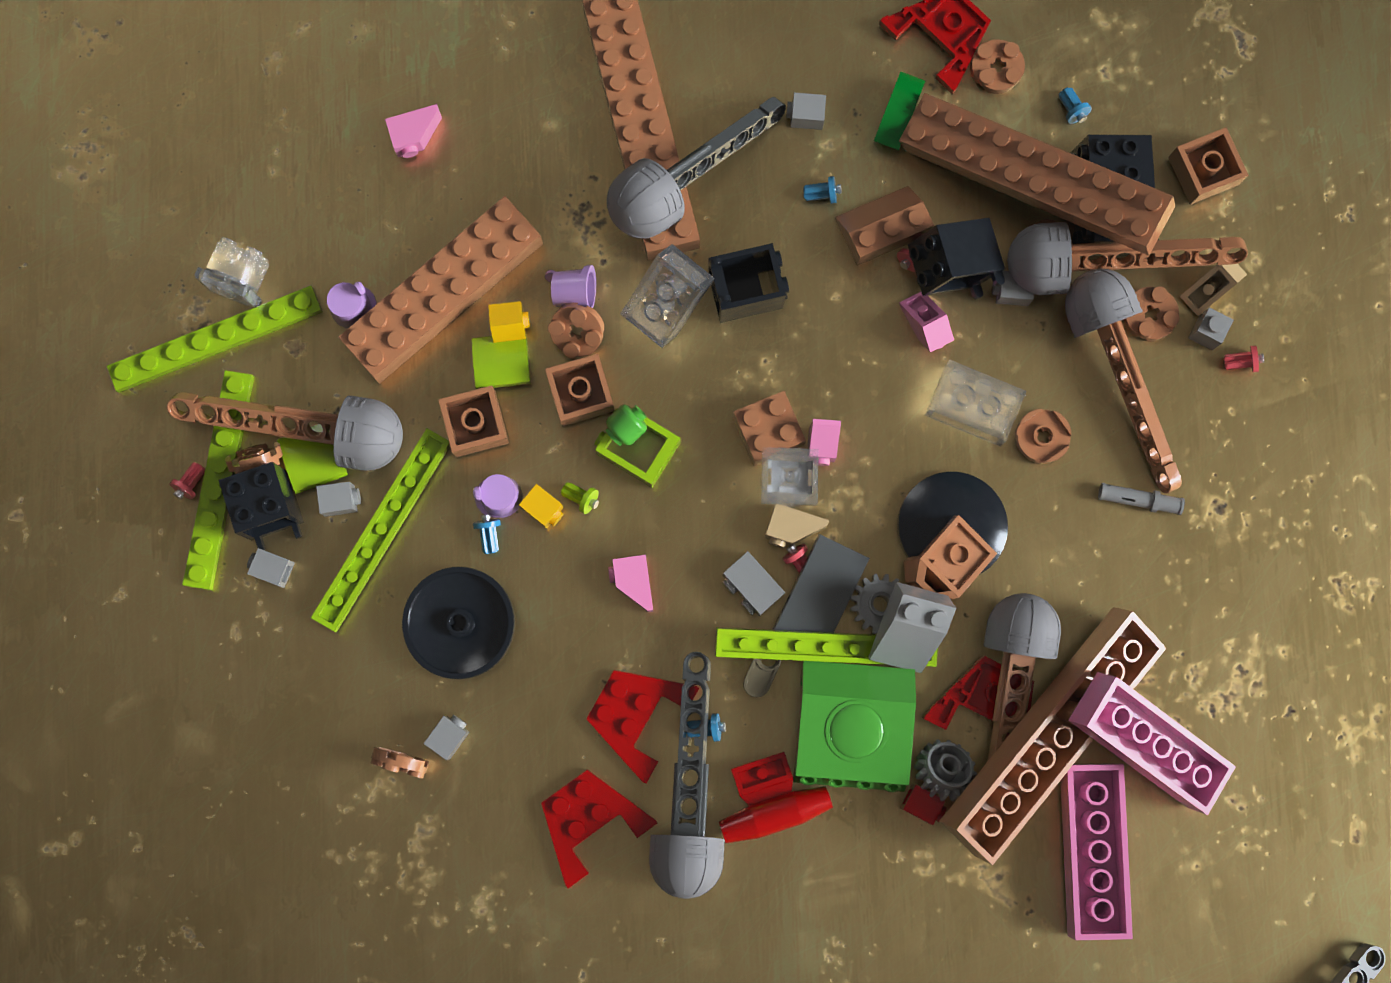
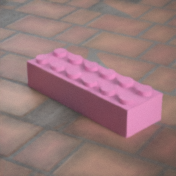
[1068,672,1235,815]
[1060,764,1133,940]

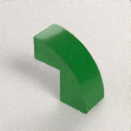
[874,72,925,150]

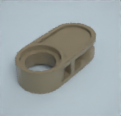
[743,659,782,697]

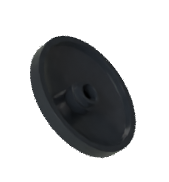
[897,472,1008,575]
[402,567,515,679]

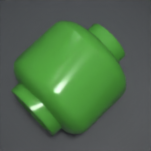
[605,404,647,446]

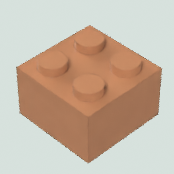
[1168,127,1249,205]
[545,354,615,427]
[439,386,509,458]
[733,391,806,467]

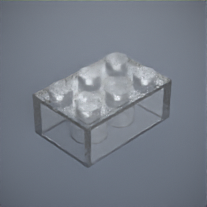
[620,244,715,348]
[925,360,1026,446]

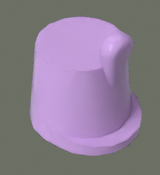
[545,265,596,308]
[327,281,377,328]
[473,474,523,518]

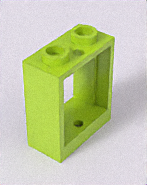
[594,404,681,488]

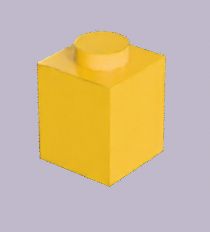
[488,301,530,343]
[519,484,564,529]

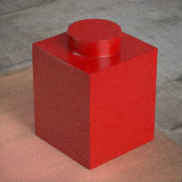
[900,783,947,825]

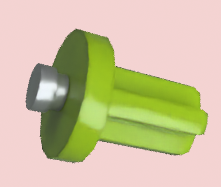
[561,482,599,514]

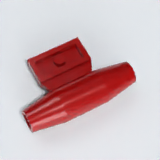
[719,752,833,843]

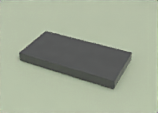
[772,534,870,633]

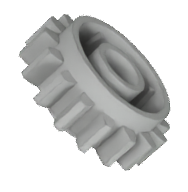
[850,574,899,634]
[914,739,977,802]

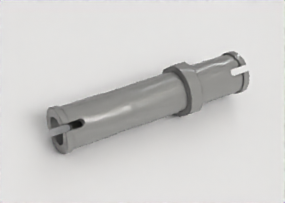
[1098,483,1185,515]

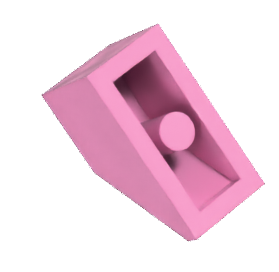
[385,104,442,158]
[899,292,954,352]
[807,419,841,466]
[608,555,653,612]

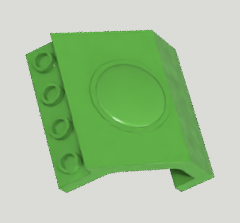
[793,661,916,792]

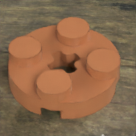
[970,40,1025,94]
[1123,286,1180,342]
[548,302,604,358]
[1014,409,1071,464]
[225,442,283,474]
[371,747,429,778]

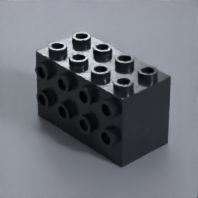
[1070,135,1159,256]

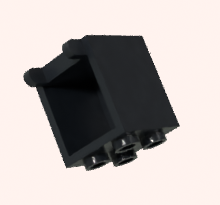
[908,218,1005,299]
[707,243,789,323]
[218,462,304,550]

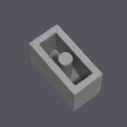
[722,551,785,616]

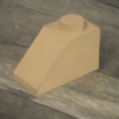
[1180,264,1247,316]
[765,503,829,548]

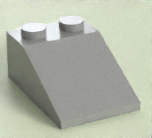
[868,582,956,673]

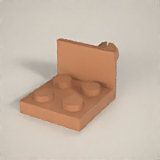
[904,515,997,599]

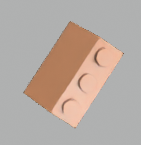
[835,186,934,266]

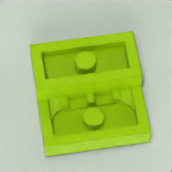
[472,336,531,390]
[277,424,348,494]

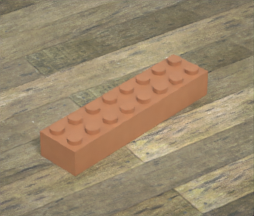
[339,196,543,384]

